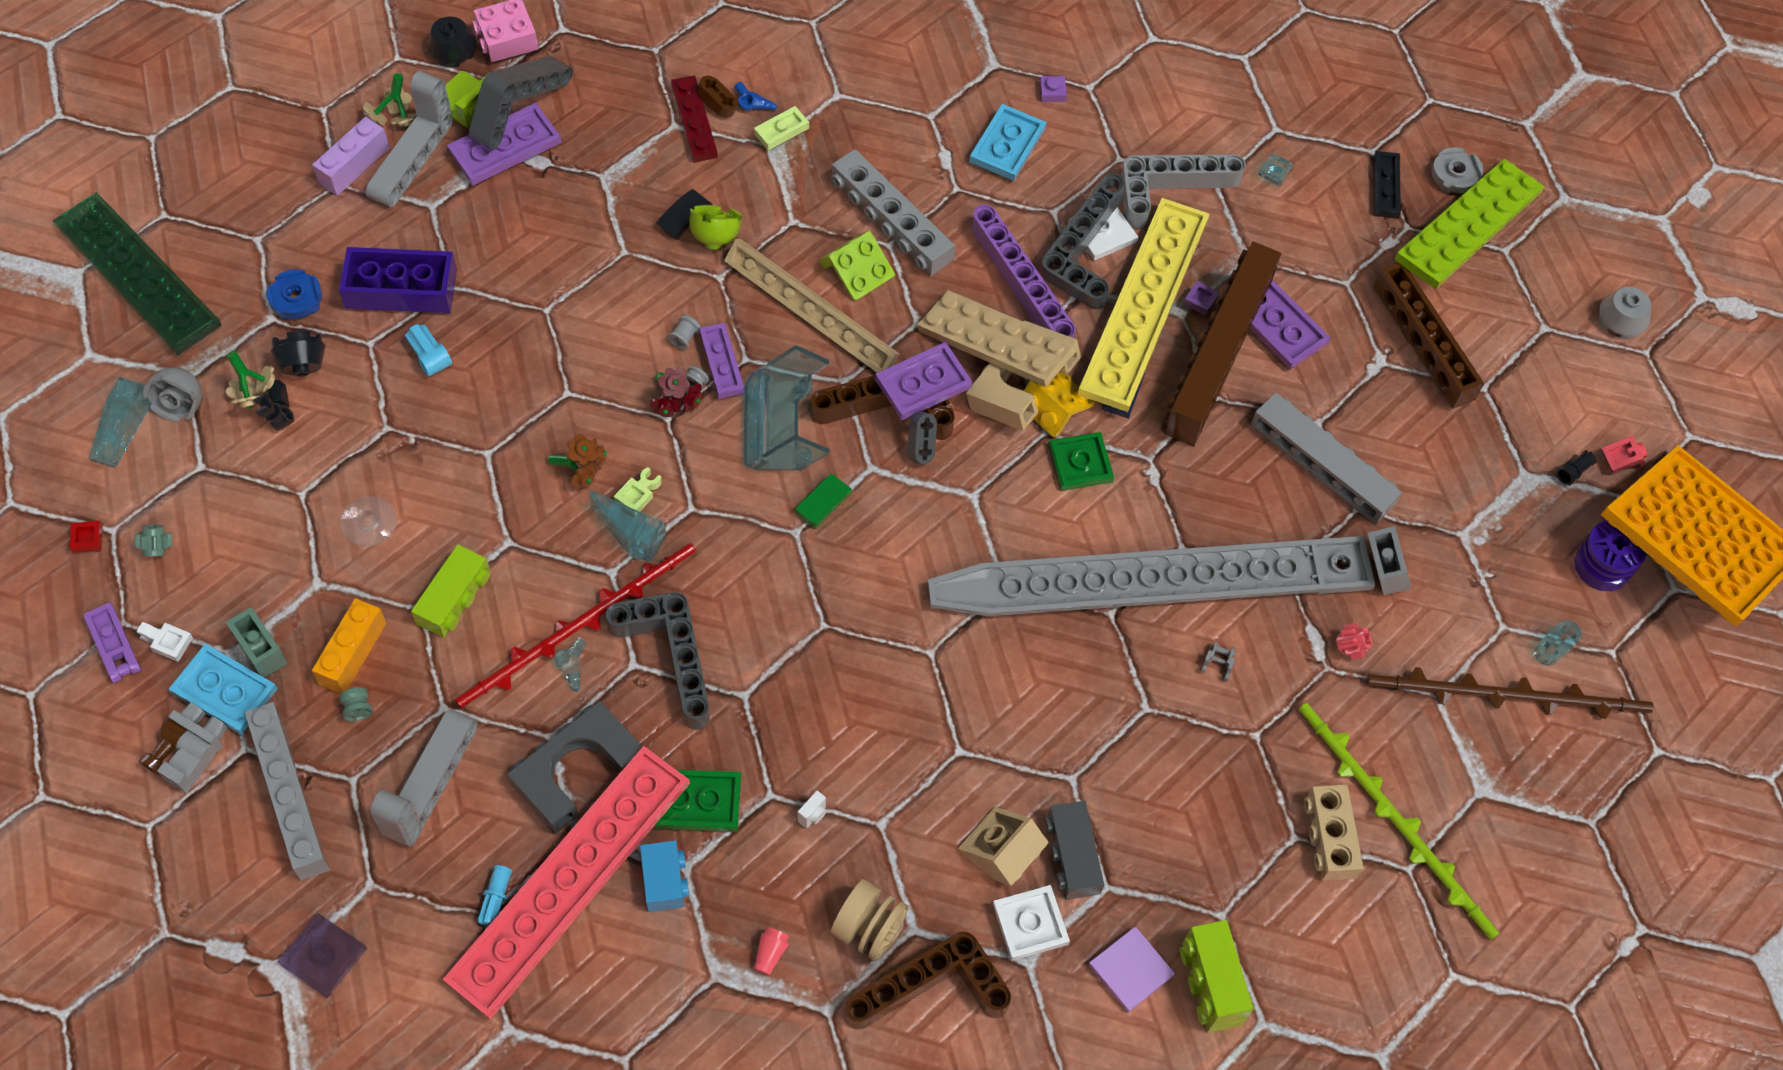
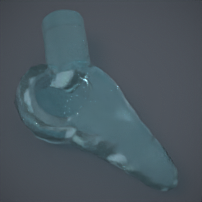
[554,638,587,692]

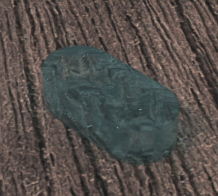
[1534,621,1582,666]

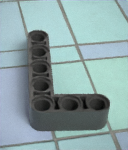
[469,56,573,150]
[1043,173,1124,309]
[606,592,710,730]

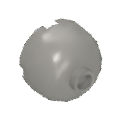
[143,367,202,422]

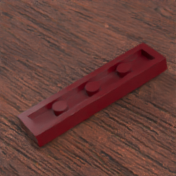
[671,75,718,163]

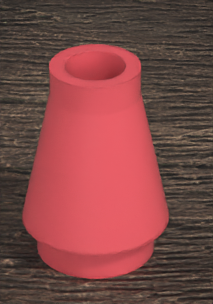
[753,927,789,975]

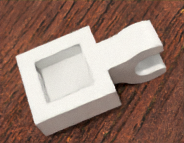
[136,622,193,662]

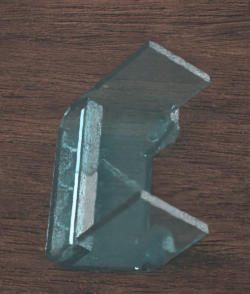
[743,345,829,470]

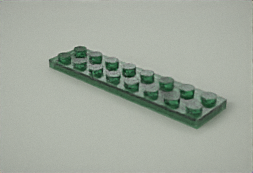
[52,192,222,356]

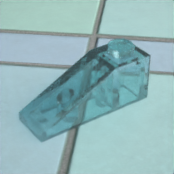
[89,377,152,468]
[589,490,667,562]

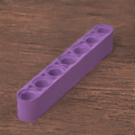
[972,204,1076,338]

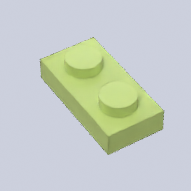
[754,106,809,151]

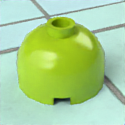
[689,205,742,250]

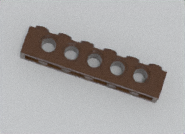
[1374,263,1484,408]

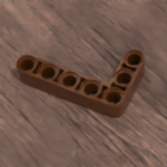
[811,375,955,440]
[845,931,1011,1029]

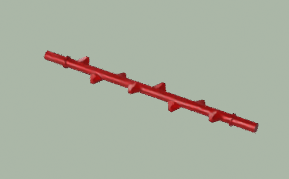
[454,543,696,709]

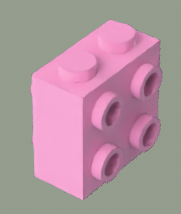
[472,0,538,62]

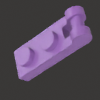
[83,602,142,683]

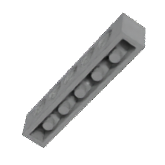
[831,149,956,276]

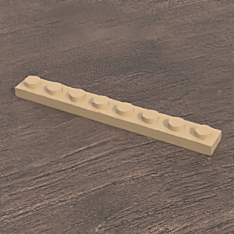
[724,239,899,373]

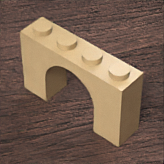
[966,320,1081,431]

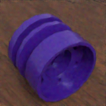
[1574,520,1647,592]

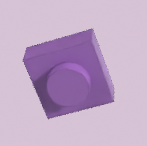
[1040,76,1067,102]
[1183,281,1220,316]

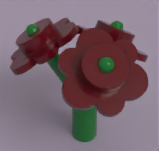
[650,368,702,417]

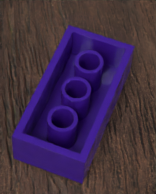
[339,247,457,313]

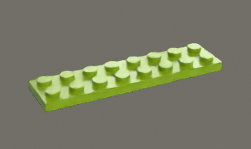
[1394,159,1545,289]

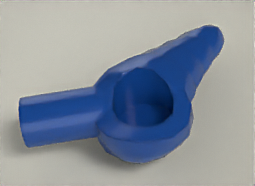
[734,82,777,111]

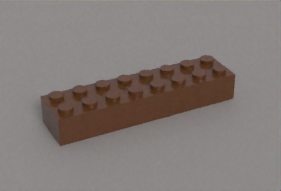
[1163,241,1282,447]

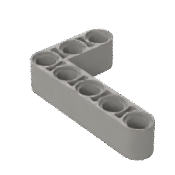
[366,71,453,207]
[1121,154,1246,230]
[370,709,478,847]

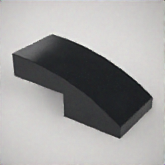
[656,189,713,240]

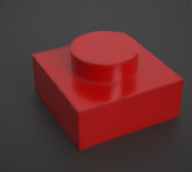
[69,520,103,553]

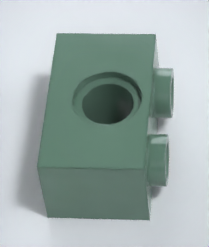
[226,607,288,678]

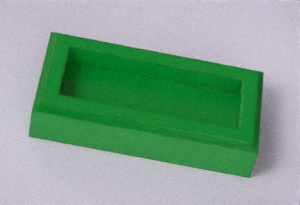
[795,473,852,529]

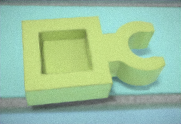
[614,467,662,517]

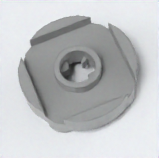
[1431,147,1483,194]

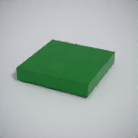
[1048,432,1115,491]

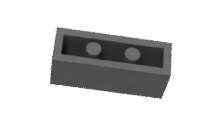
[1044,800,1104,900]

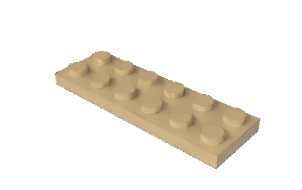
[917,290,1077,387]

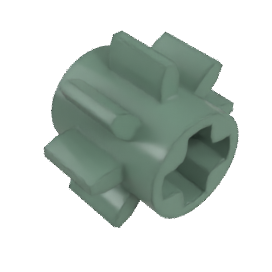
[135,524,172,556]

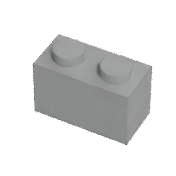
[1368,526,1412,595]

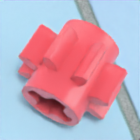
[1336,623,1372,660]

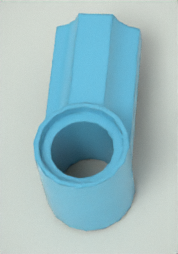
[405,324,453,377]

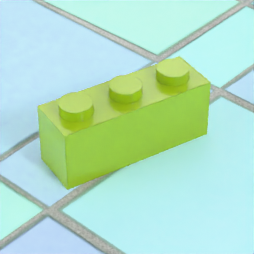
[411,544,490,638]

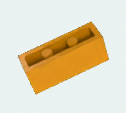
[312,598,386,694]

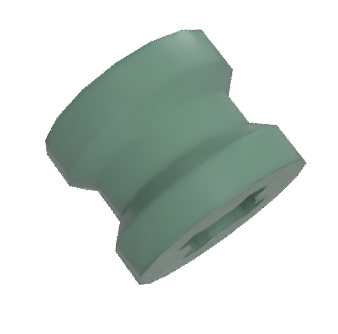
[339,687,373,722]

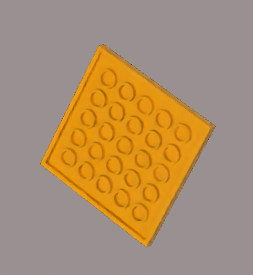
[1601,445,1783,627]

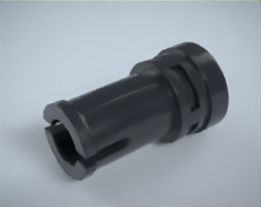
[1556,450,1597,486]

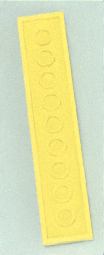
[1077,198,1210,412]

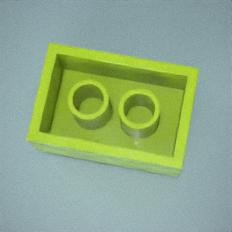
[1180,920,1254,1033]

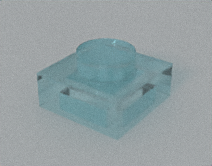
[1259,153,1294,187]

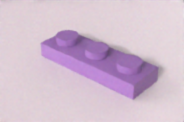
[699,323,745,399]

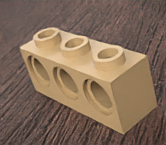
[1304,784,1364,881]

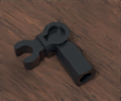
[254,380,295,430]

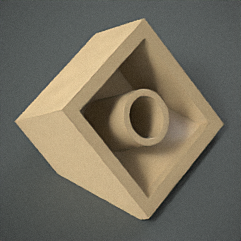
[958,806,1049,886]

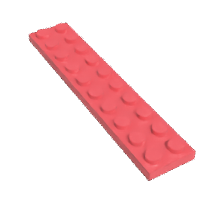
[442,746,690,1020]

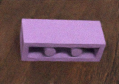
[312,116,390,196]

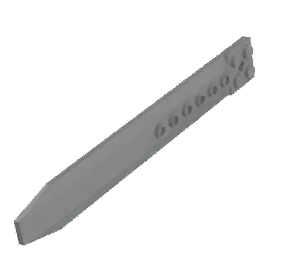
[928,536,1375,616]

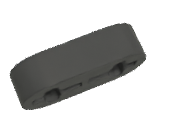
[907,411,937,464]

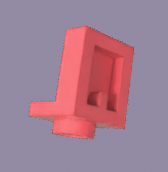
[1602,435,1648,474]

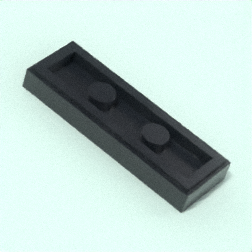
[1373,151,1401,219]

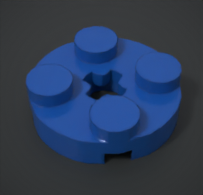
[267,269,322,320]

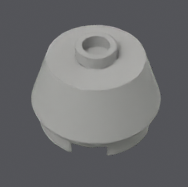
[1599,287,1651,339]

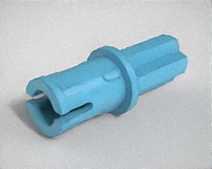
[478,865,512,927]

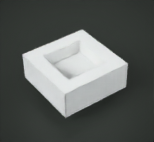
[798,791,827,829]

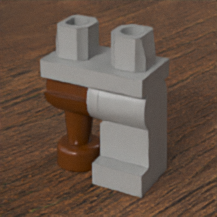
[139,702,227,794]

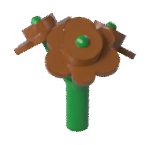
[548,434,607,490]

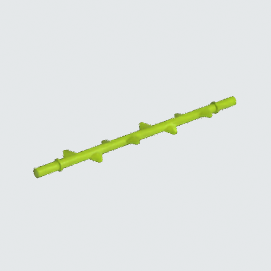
[1298,703,1500,940]

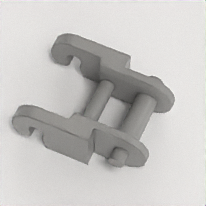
[1201,641,1236,681]

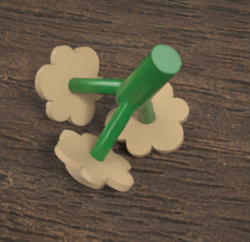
[363,73,417,127]
[226,350,275,409]

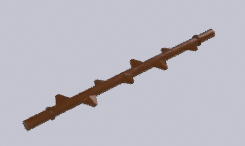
[1367,667,1653,719]

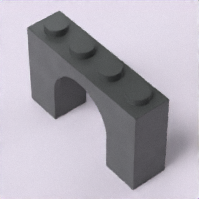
[507,701,643,834]

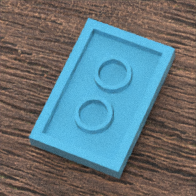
[969,104,1047,181]
[169,644,278,735]

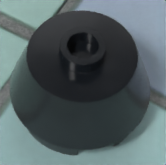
[427,16,477,67]
[270,331,326,377]

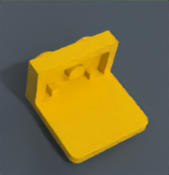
[1024,372,1095,437]

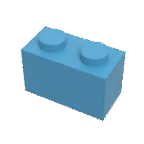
[640,840,689,912]

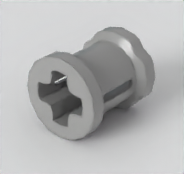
[667,315,701,350]

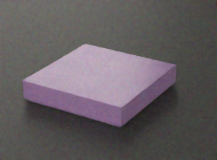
[1088,927,1175,1013]

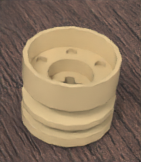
[831,879,909,961]

